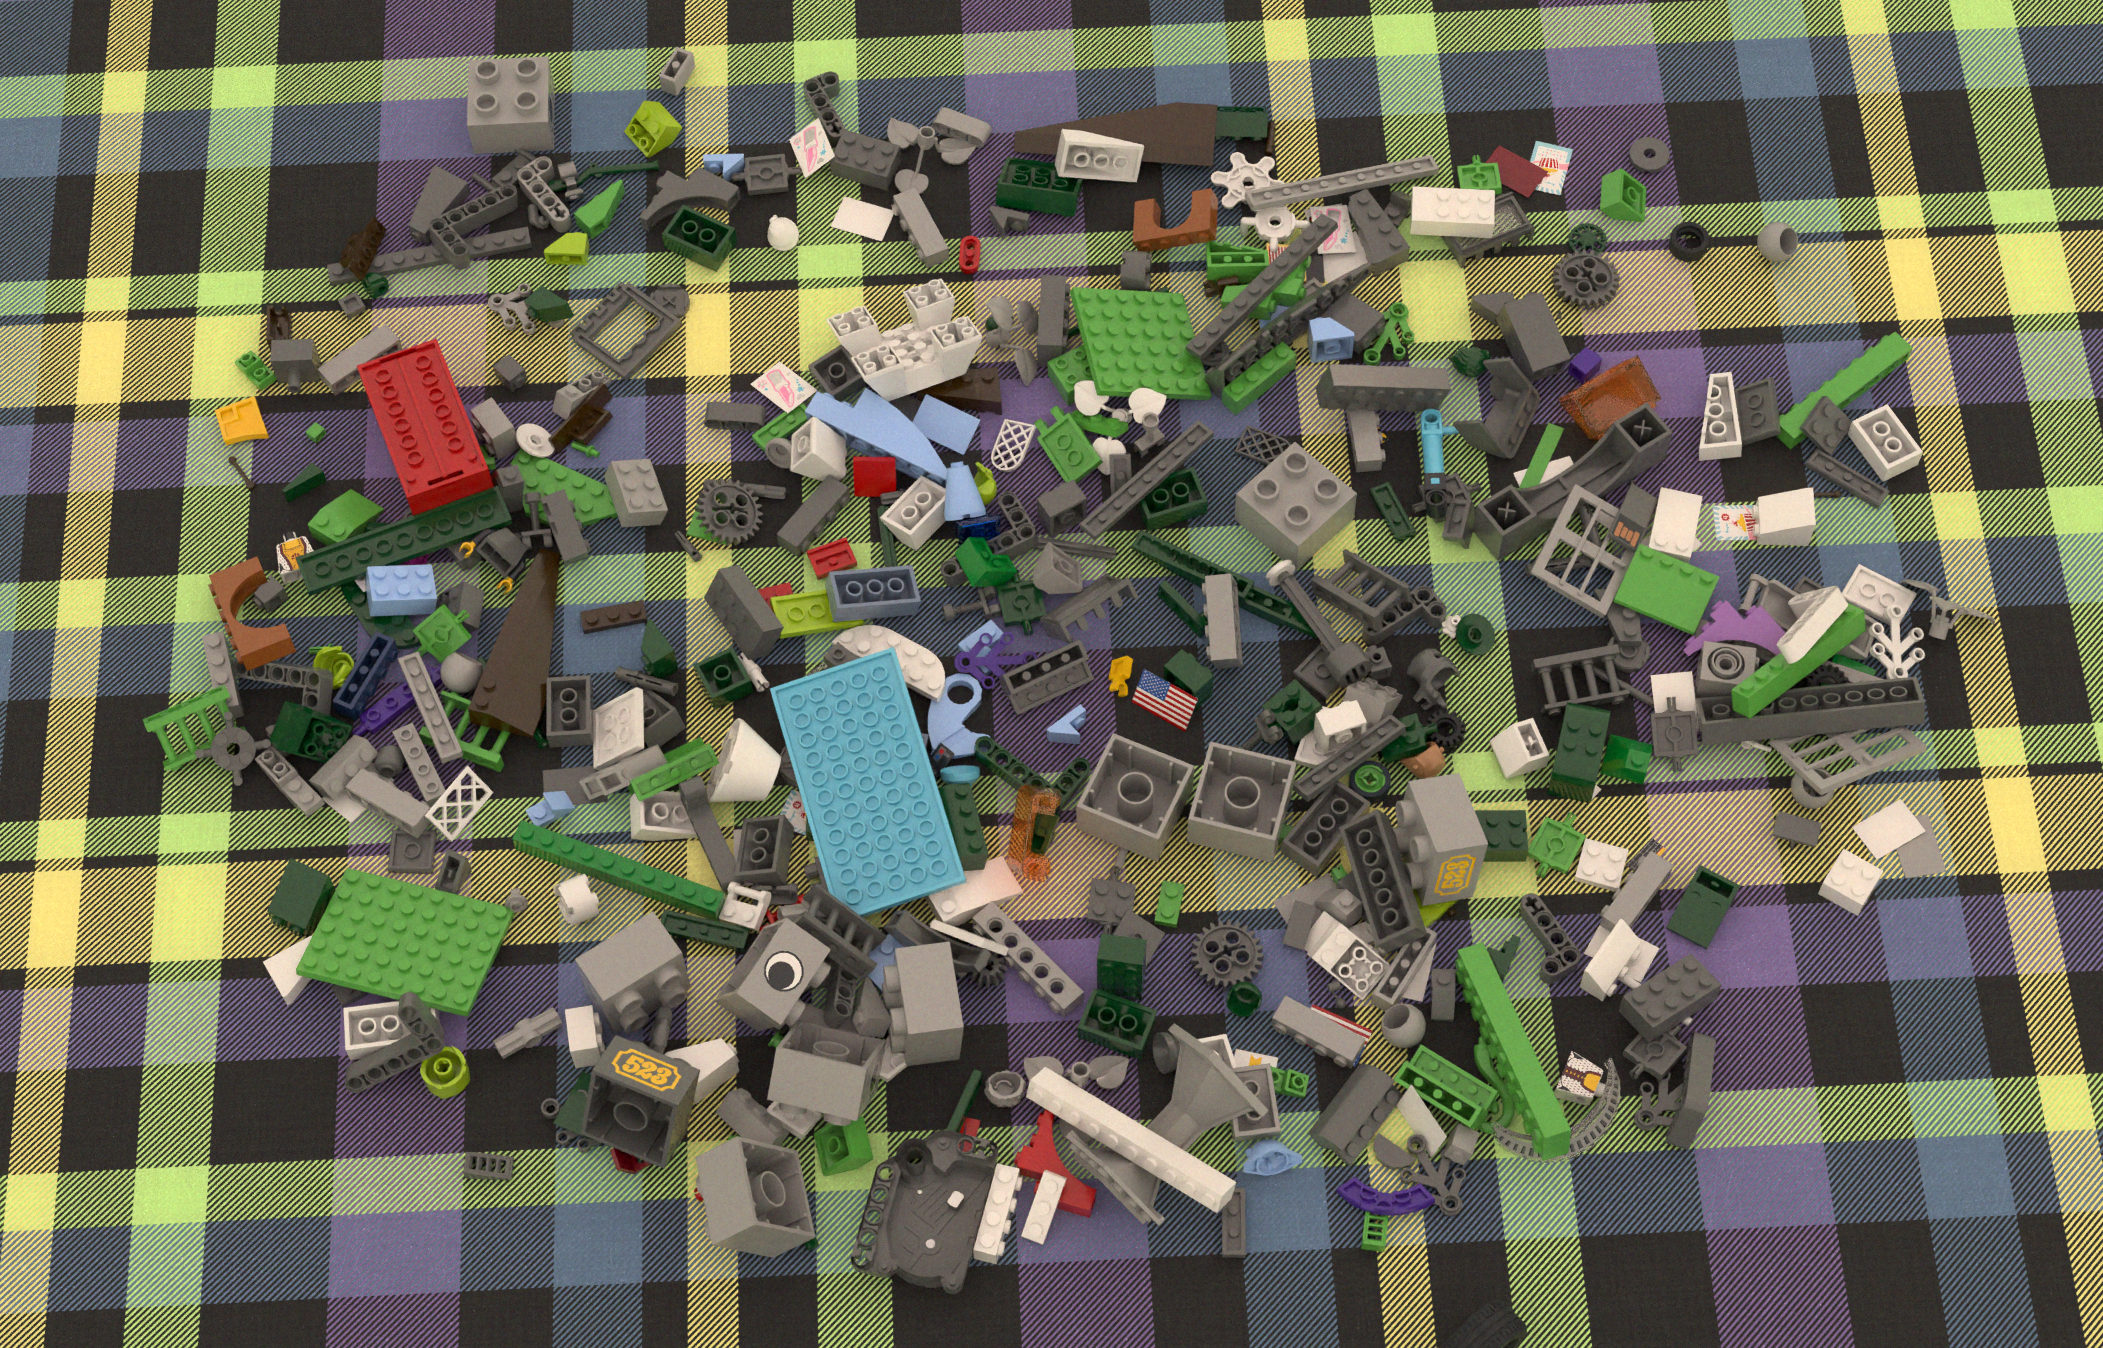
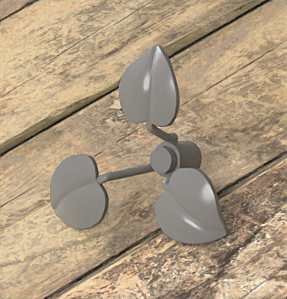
[887,118,976,195]
[984,296,1039,387]
[1900,579,1995,640]
[1024,1056,1129,1144]

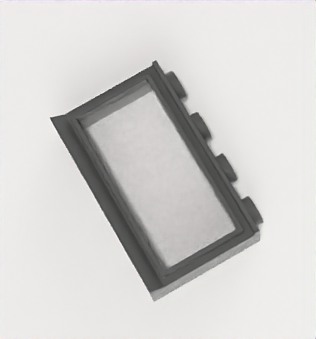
[1441,192,1535,268]
[1040,573,1138,643]

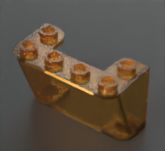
[1007,785,1062,882]

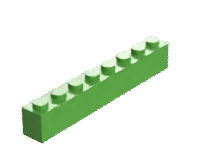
[1776,332,1913,449]
[1731,603,1866,719]

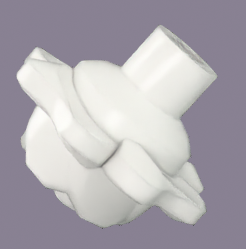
[1442,615,1461,639]

